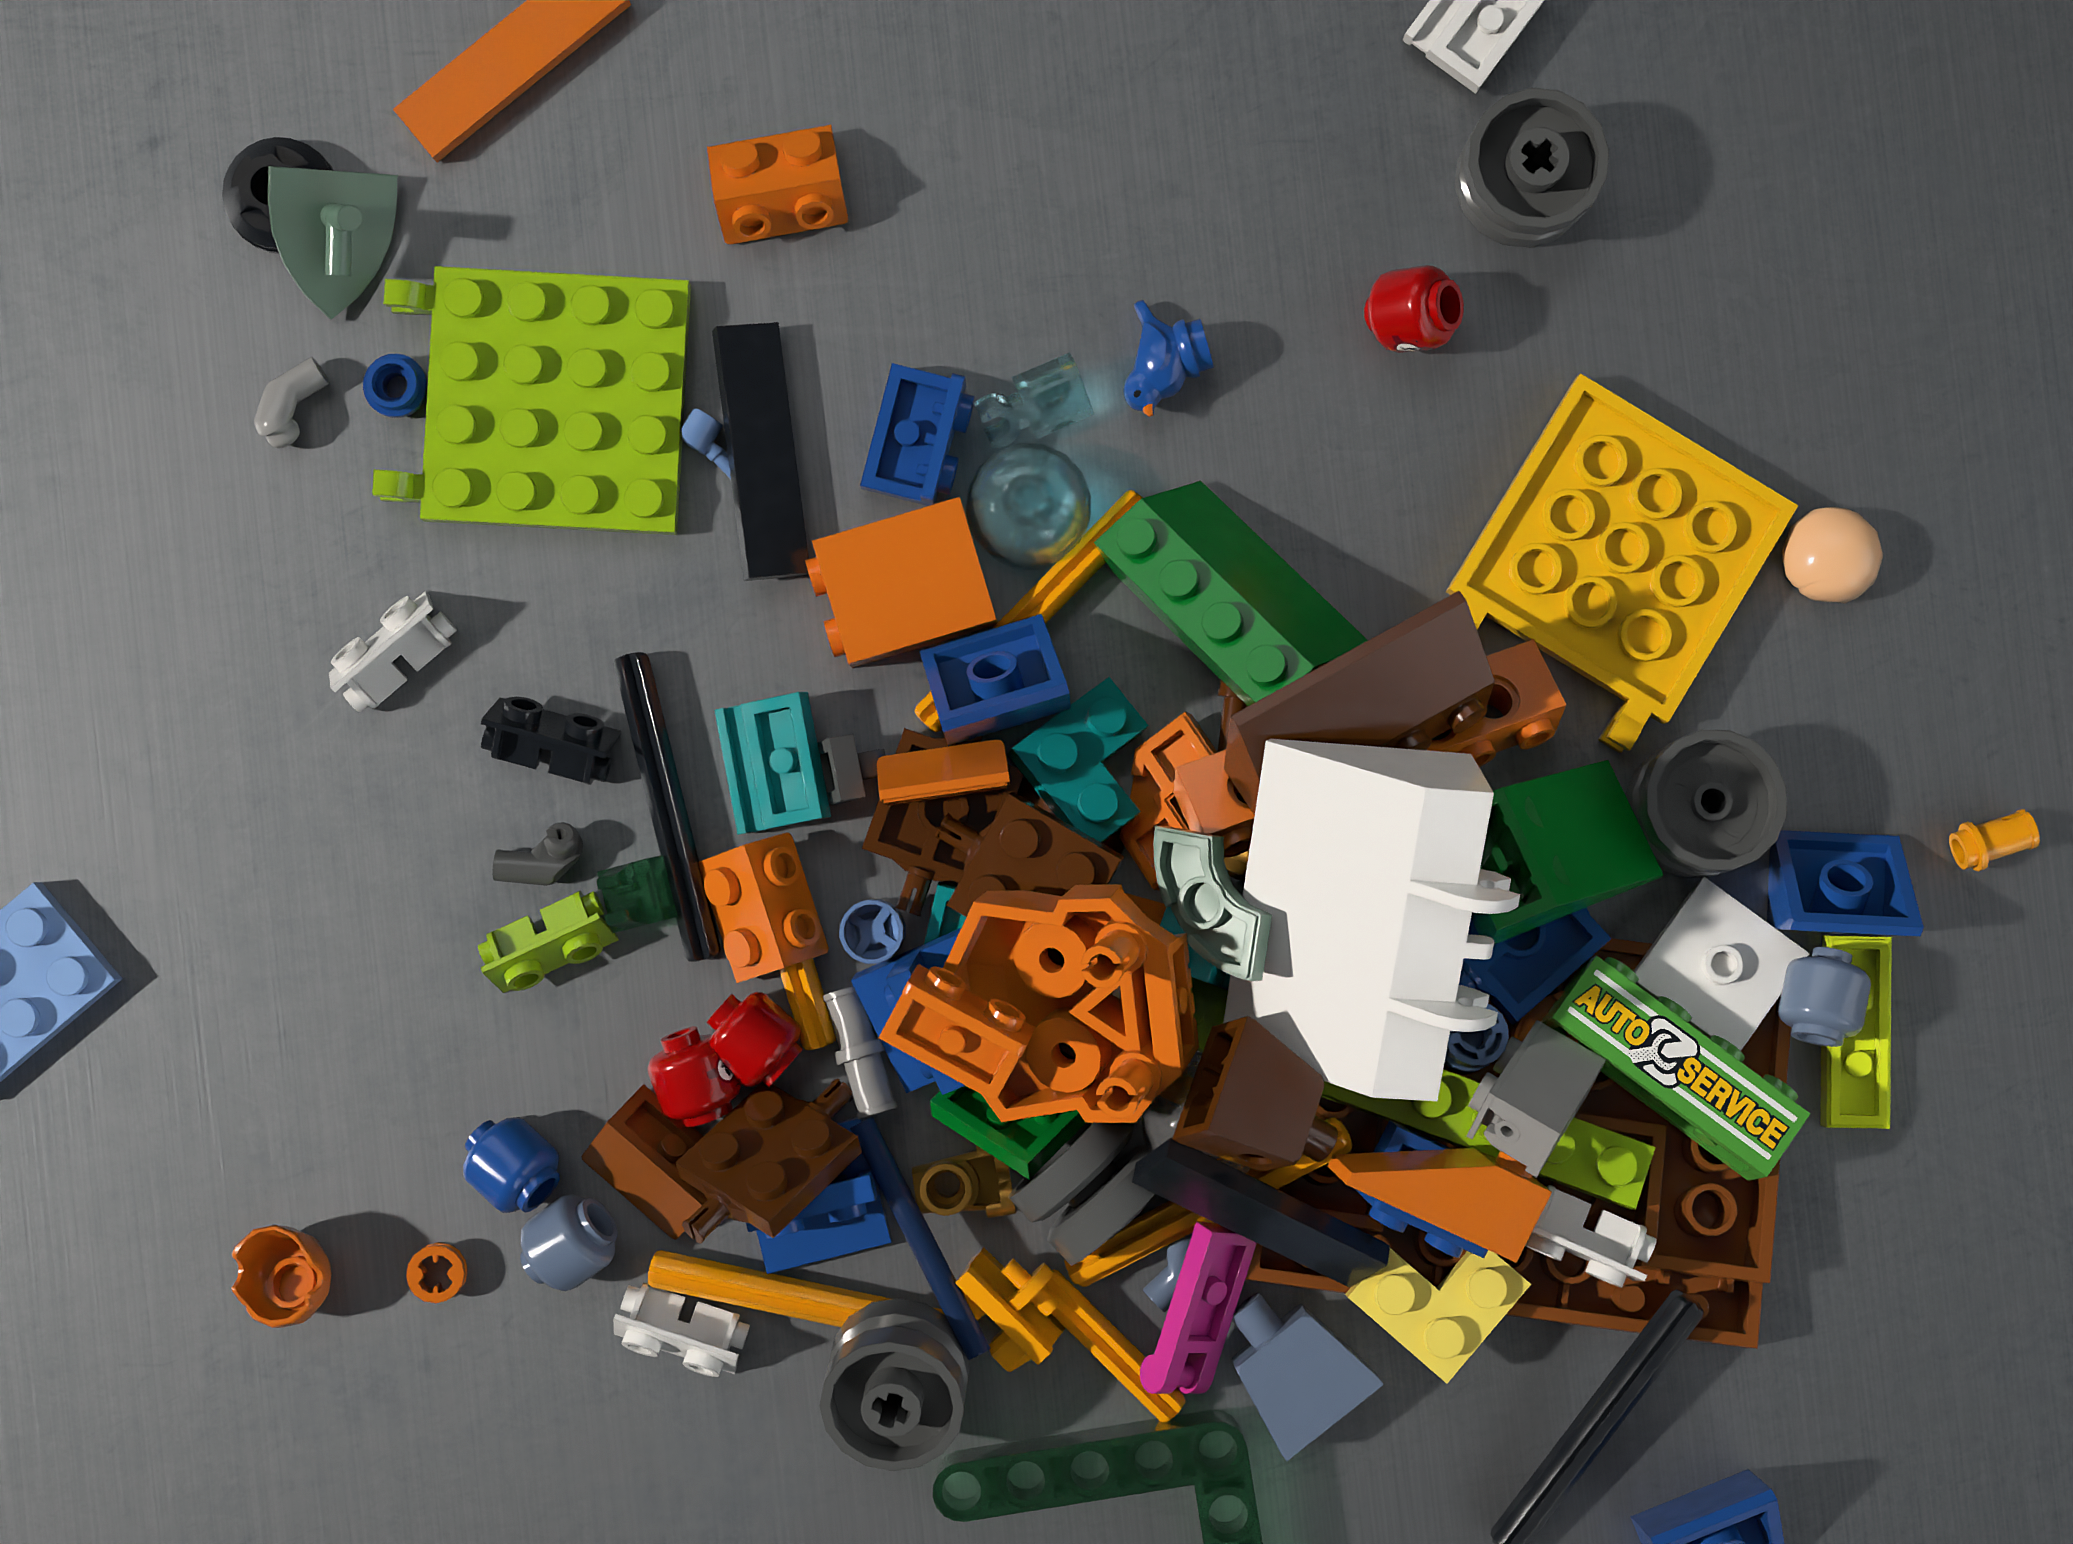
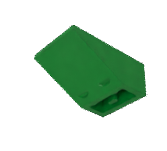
[1471,760,1663,944]

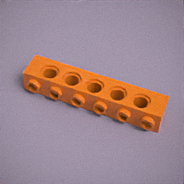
[1173,639,1567,858]

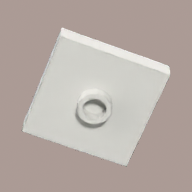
[1634,877,1809,1051]

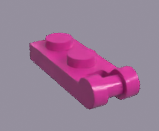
[1140,1221,1257,1394]

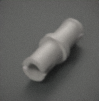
[823,986,898,1119]

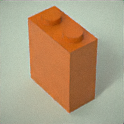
[805,497,997,668]

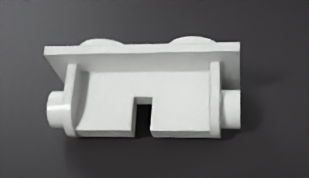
[329,591,457,713]
[1525,1185,1657,1288]
[613,1283,750,1377]

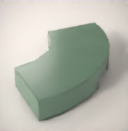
[1153,826,1272,982]

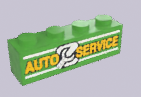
[1541,955,1811,1181]

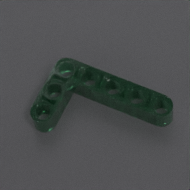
[932,1410,1263,1544]

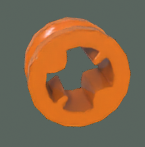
[406,1242,468,1303]

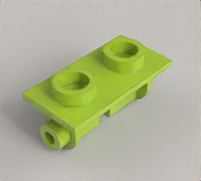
[478,891,619,993]

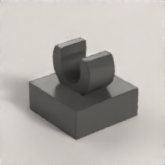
[818,734,886,806]

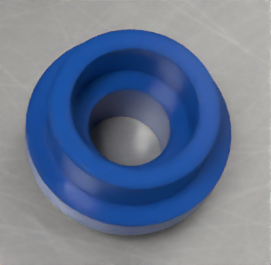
[363,354,428,418]

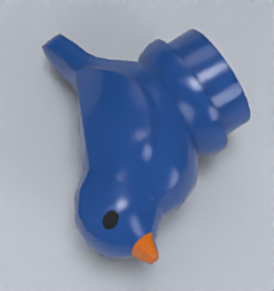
[1123,300,1214,417]

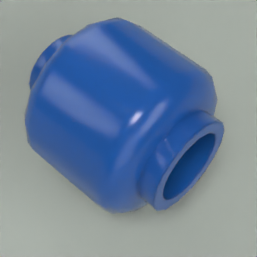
[463,1117,560,1213]

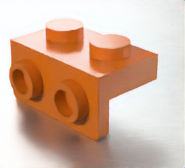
[707,125,849,244]
[698,832,829,983]
[878,964,1035,1101]

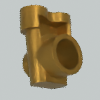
[911,1145,1016,1218]

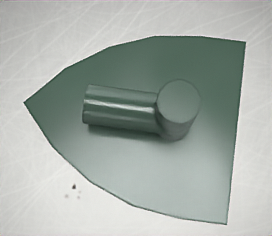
[268,166,398,320]

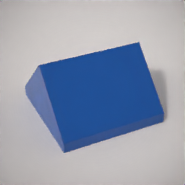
[920,614,1071,746]
[1767,830,1924,937]
[1630,1469,1785,1544]

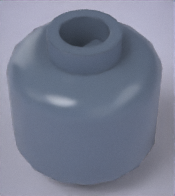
[1778,947,1871,1047]
[520,1194,618,1291]

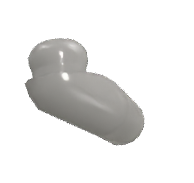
[254,357,329,448]

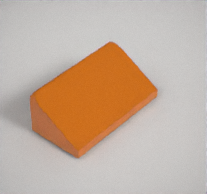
[877,740,1010,806]

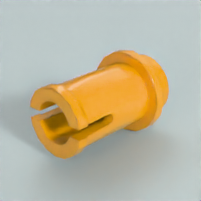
[1949,809,2040,872]

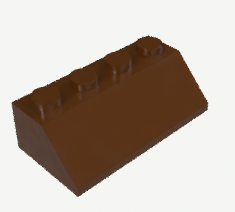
[1224,591,1495,815]

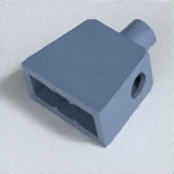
[1232,1293,1384,1461]

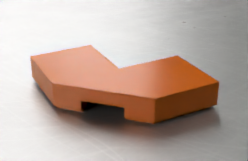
[1119,712,1217,891]

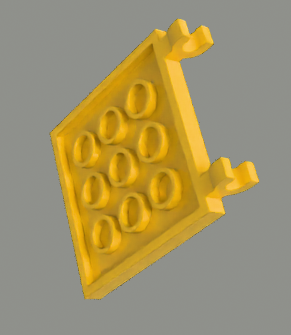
[1446,373,1799,753]

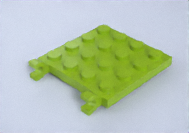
[372,266,691,535]

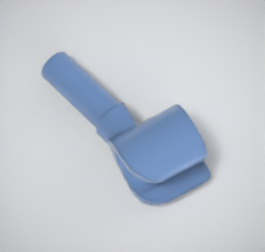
[682,408,731,479]

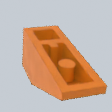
[1327,1148,1552,1263]

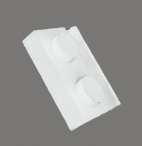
[1402,0,1545,94]

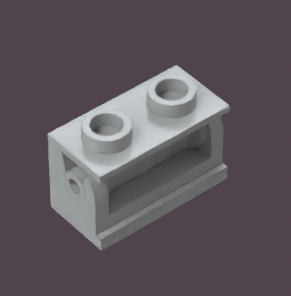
[1467,1020,1606,1178]

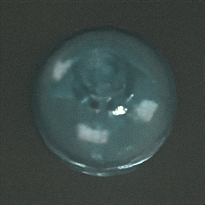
[966,443,1091,570]

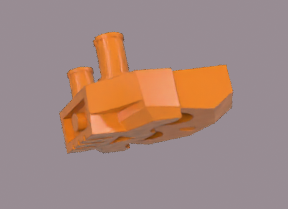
[943,884,1199,1123]

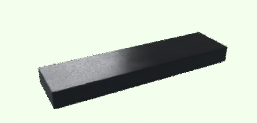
[712,322,809,581]
[1132,1138,1390,1288]

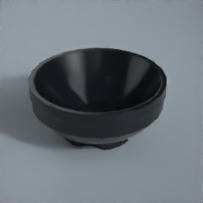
[222,137,334,254]

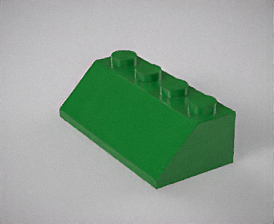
[1094,480,1368,706]

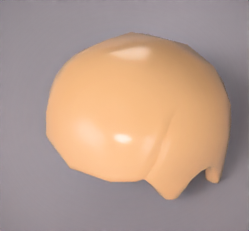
[1781,507,1883,604]

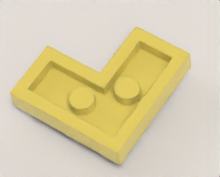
[1345,1248,1531,1384]

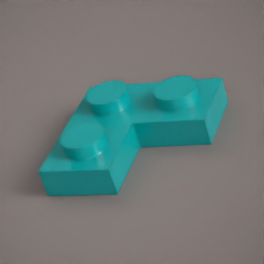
[1008,677,1149,843]

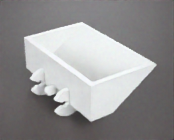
[1223,739,1520,1101]

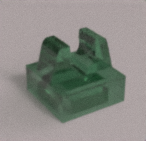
[597,855,678,934]

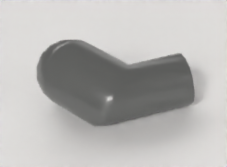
[492,822,583,886]

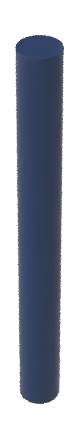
[850,1116,991,1360]

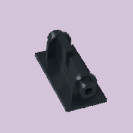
[481,696,621,785]

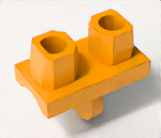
[955,1247,1065,1372]

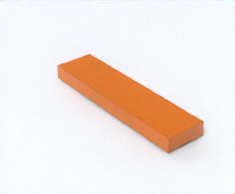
[393,0,631,163]

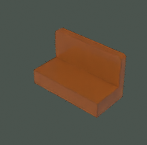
[581,1084,707,1240]

